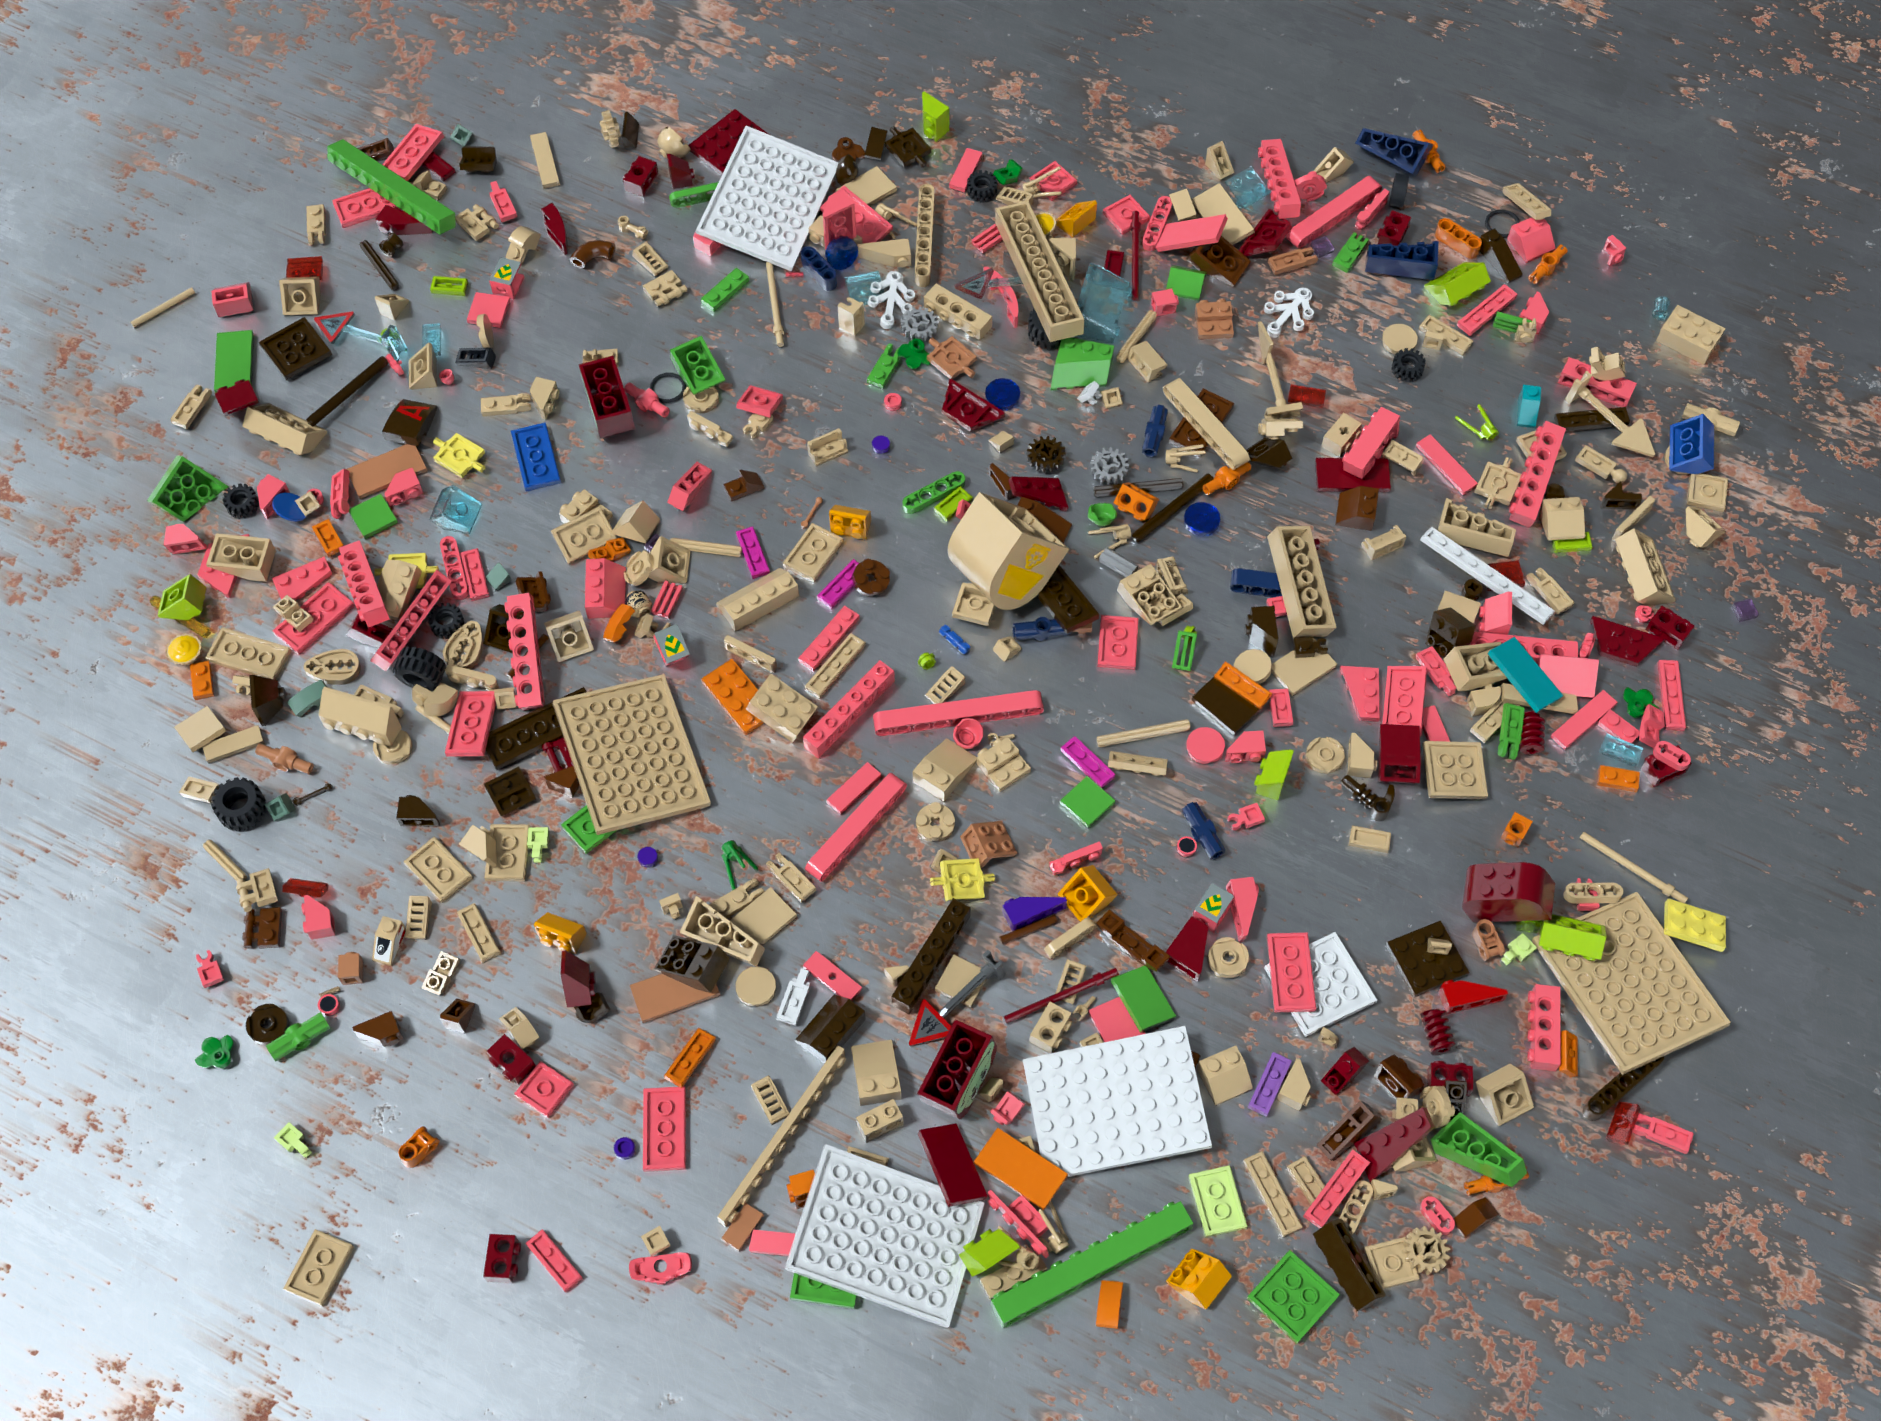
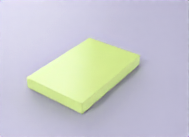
[1188,1165,1247,1238]

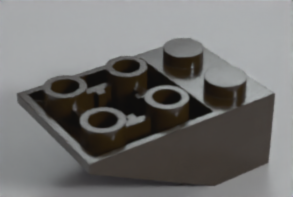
[654,935,730,993]

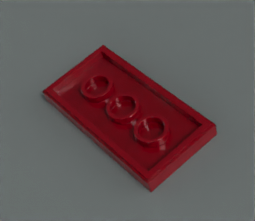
[1315,458,1391,492]
[917,1123,988,1207]

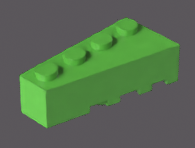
[1430,1112,1527,1187]

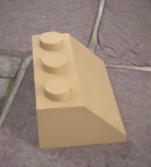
[377,560,422,621]

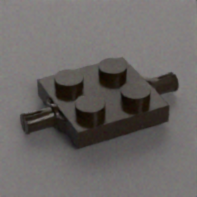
[885,126,931,168]

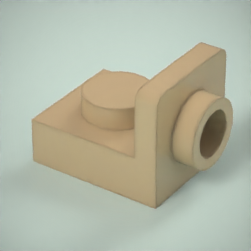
[1392,1098,1418,1119]

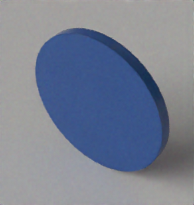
[272,493,308,522]

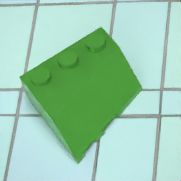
[1051,337,1114,390]
[147,455,229,522]

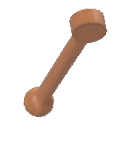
[801,497,823,529]

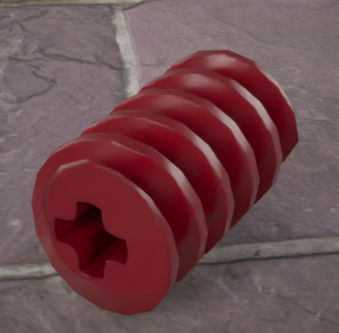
[1519,711,1545,754]
[1420,1009,1456,1055]

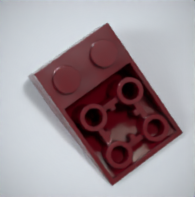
[214,379,259,416]
[1378,724,1421,784]

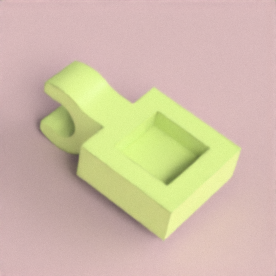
[527,827,549,863]
[1501,933,1537,966]
[274,1122,312,1158]

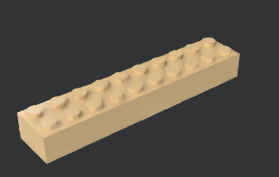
[995,201,1084,342]

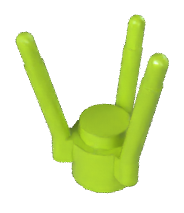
[1455,404,1499,441]

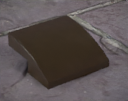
[484,766,536,817]

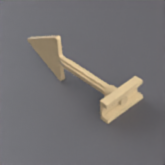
[1258,321,1303,419]
[1565,371,1655,457]

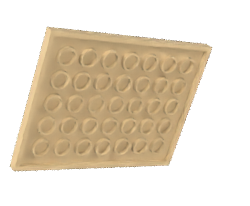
[553,674,711,835]
[1532,892,1731,1075]

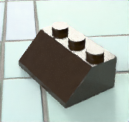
[795,994,866,1064]

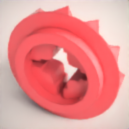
[1578,633,1595,658]

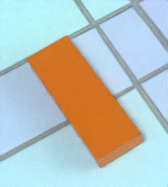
[1214,661,1272,710]
[664,1028,716,1088]

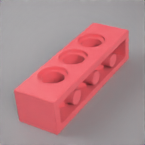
[1558,357,1637,407]
[1527,984,1560,1072]

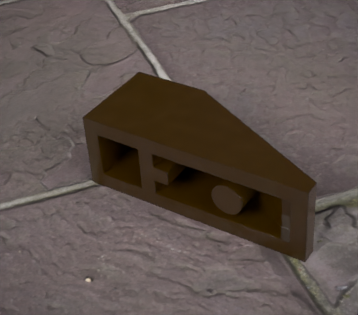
[1480,228,1523,283]

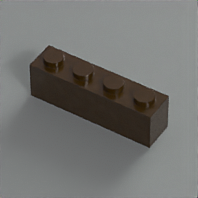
[1313,1219,1386,1311]

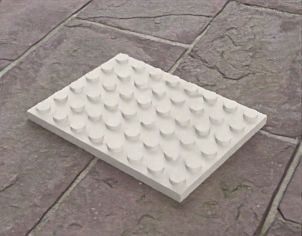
[696,126,839,272]
[1023,1026,1212,1177]
[784,1144,985,1328]

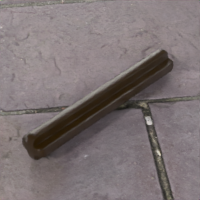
[359,240,399,290]

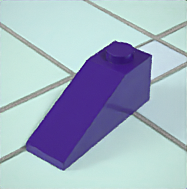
[1002,897,1067,931]

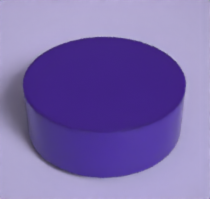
[872,435,890,454]
[637,847,658,868]
[614,1137,636,1160]

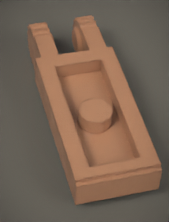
[1268,247,1318,275]

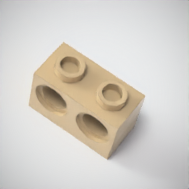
[1029,1002,1073,1054]
[856,1099,904,1143]

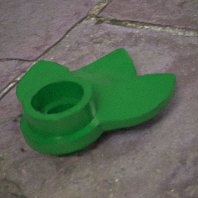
[897,338,930,370]
[1623,687,1659,718]
[195,1035,234,1068]

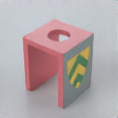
[489,257,524,300]
[653,624,690,666]
[1193,883,1234,933]

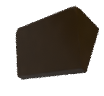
[622,111,639,148]

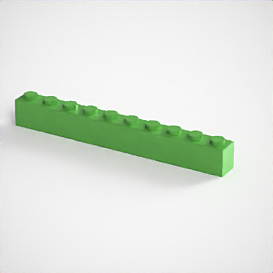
[327,139,456,235]
[991,1201,1194,1328]

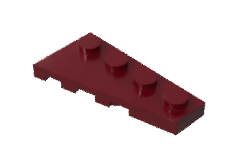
[1354,1107,1435,1183]

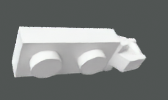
[776,968,810,1026]

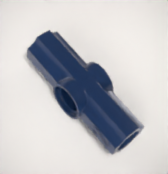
[1142,405,1168,457]
[1012,617,1071,641]
[1182,802,1225,860]

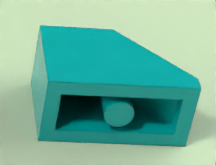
[1517,384,1541,428]

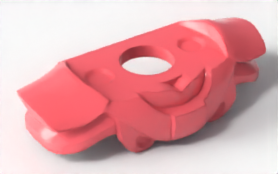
[629,1252,692,1285]

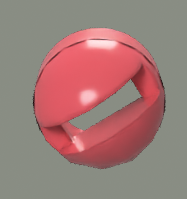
[439,369,454,385]

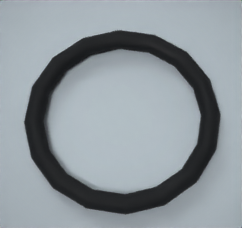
[1485,209,1520,238]
[650,373,686,403]

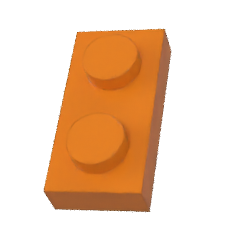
[312,519,344,557]
[190,661,214,700]
[1597,765,1640,792]
[1559,1030,1578,1077]

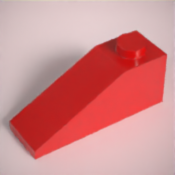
[1438,980,1508,1015]

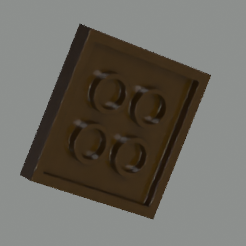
[259,317,332,380]
[1386,920,1470,997]

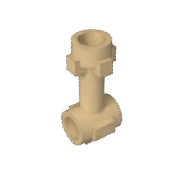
[618,216,648,239]

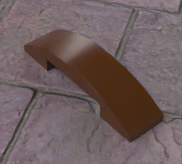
[1096,909,1170,972]

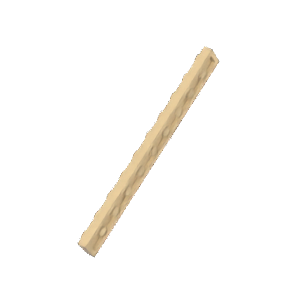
[717,1045,846,1227]

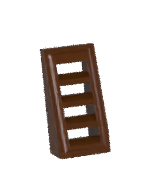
[357,138,394,161]
[989,463,1016,501]

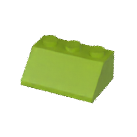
[1424,262,1491,306]
[1539,914,1606,961]

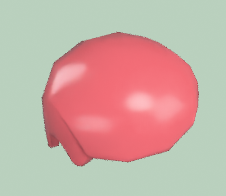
[953,718,983,749]

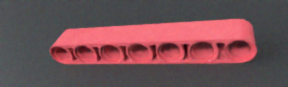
[1286,176,1383,249]
[805,773,907,882]

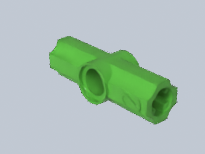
[266,1012,330,1062]

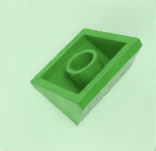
[1166,265,1207,301]

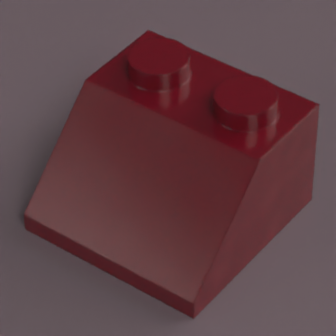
[560,950,596,1008]

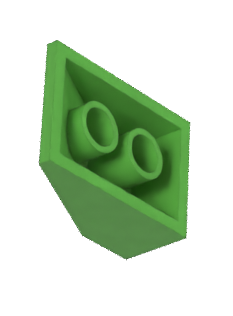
[670,336,725,395]

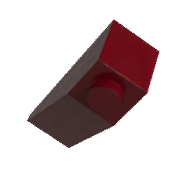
[375,205,433,235]
[346,614,409,654]

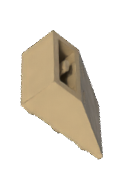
[1117,564,1182,625]

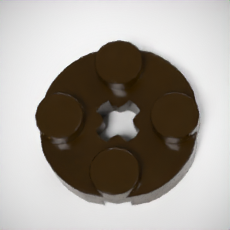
[246,1004,289,1045]

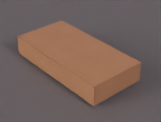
[721,1203,764,1252]

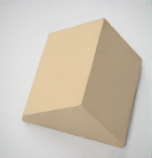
[1048,238,1076,281]
[409,342,437,390]
[612,500,660,544]

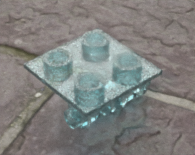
[1225,166,1271,209]

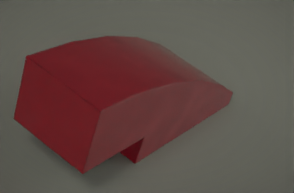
[541,203,568,255]

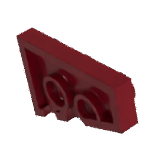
[1008,476,1069,512]

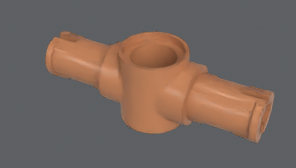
[255,743,314,775]

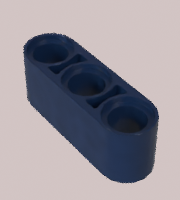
[801,246,837,291]
[1230,568,1282,598]

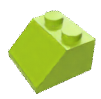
[922,91,949,142]
[157,574,207,620]
[1254,749,1294,801]
[958,1229,1020,1277]

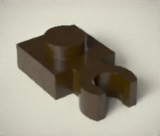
[1293,637,1328,658]

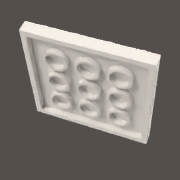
[1264,932,1377,1037]

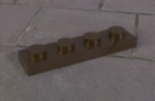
[1554,407,1630,432]

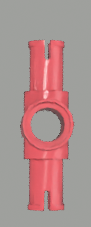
[624,382,670,418]

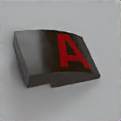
[382,399,438,446]

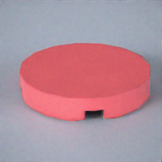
[1186,727,1225,764]

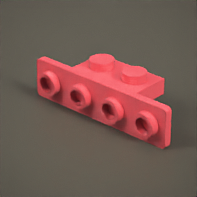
[987,1189,1049,1258]

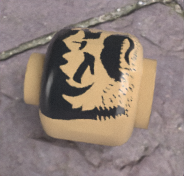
[625,590,652,618]

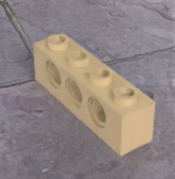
[924,283,992,341]

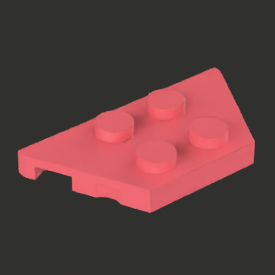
[197,534,250,598]

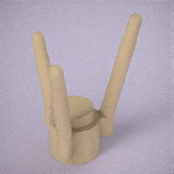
[1023,166,1062,198]
[875,203,917,239]
[1166,444,1206,473]
[1088,524,1131,559]
[1038,1201,1070,1254]
[997,1226,1039,1271]

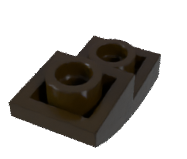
[864,127,888,161]
[1444,1080,1467,1122]

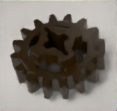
[1026,436,1066,473]

